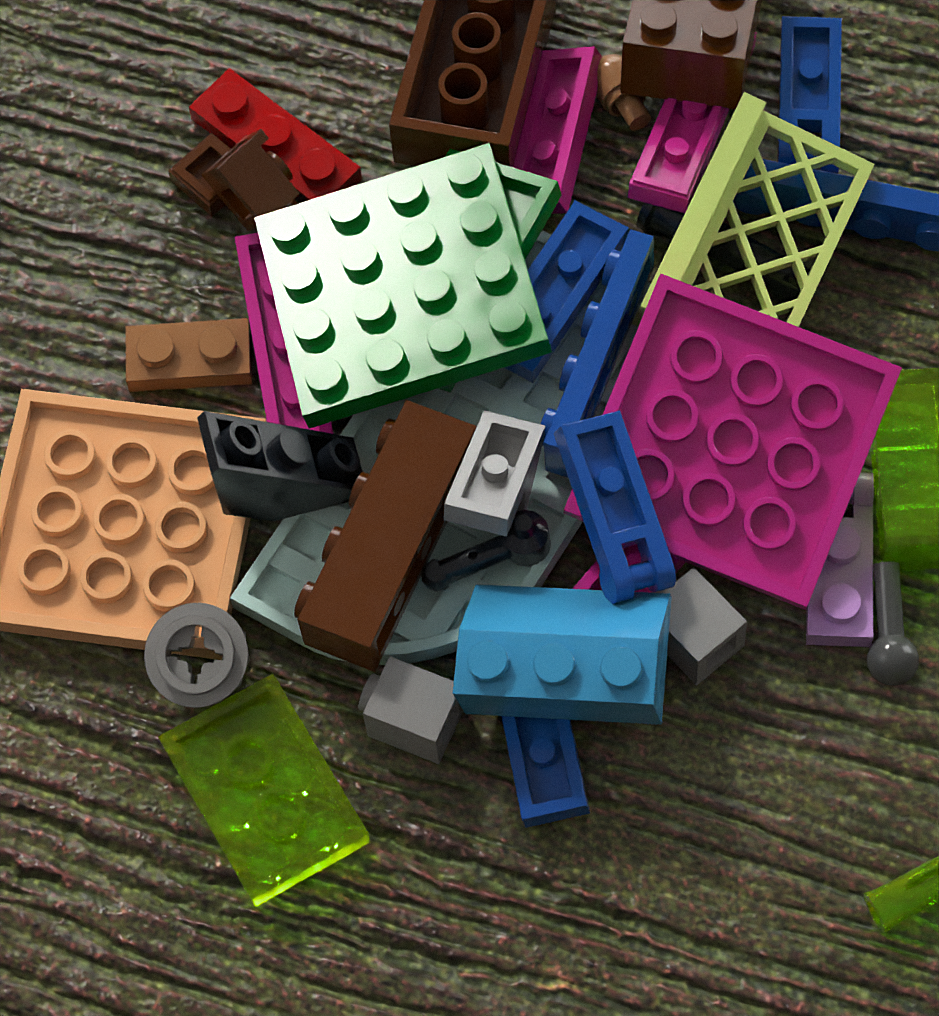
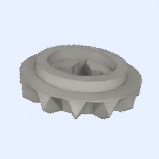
[144,603,250,708]

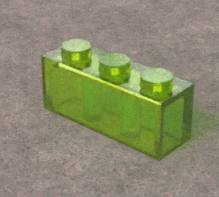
[870,368,939,571]

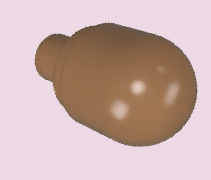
[596,54,651,130]

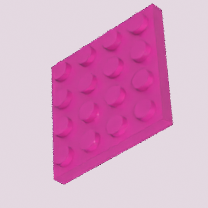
[564,273,902,610]

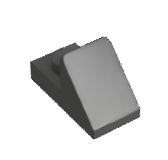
[444,410,545,537]

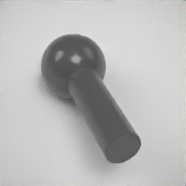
[867,562,919,686]

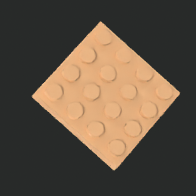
[0,389,267,660]

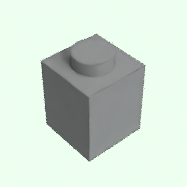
[652,567,747,686]
[358,656,463,764]

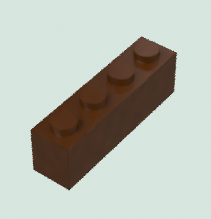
[294,400,477,672]

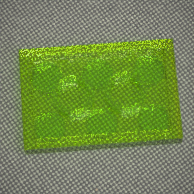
[158,673,371,908]

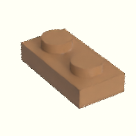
[126,318,252,392]

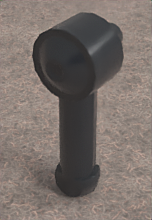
[421,510,551,592]

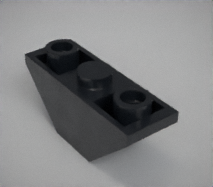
[197,411,363,522]

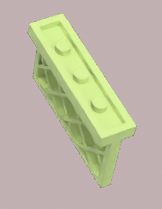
[632,92,875,327]

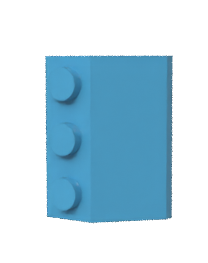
[453,584,672,725]

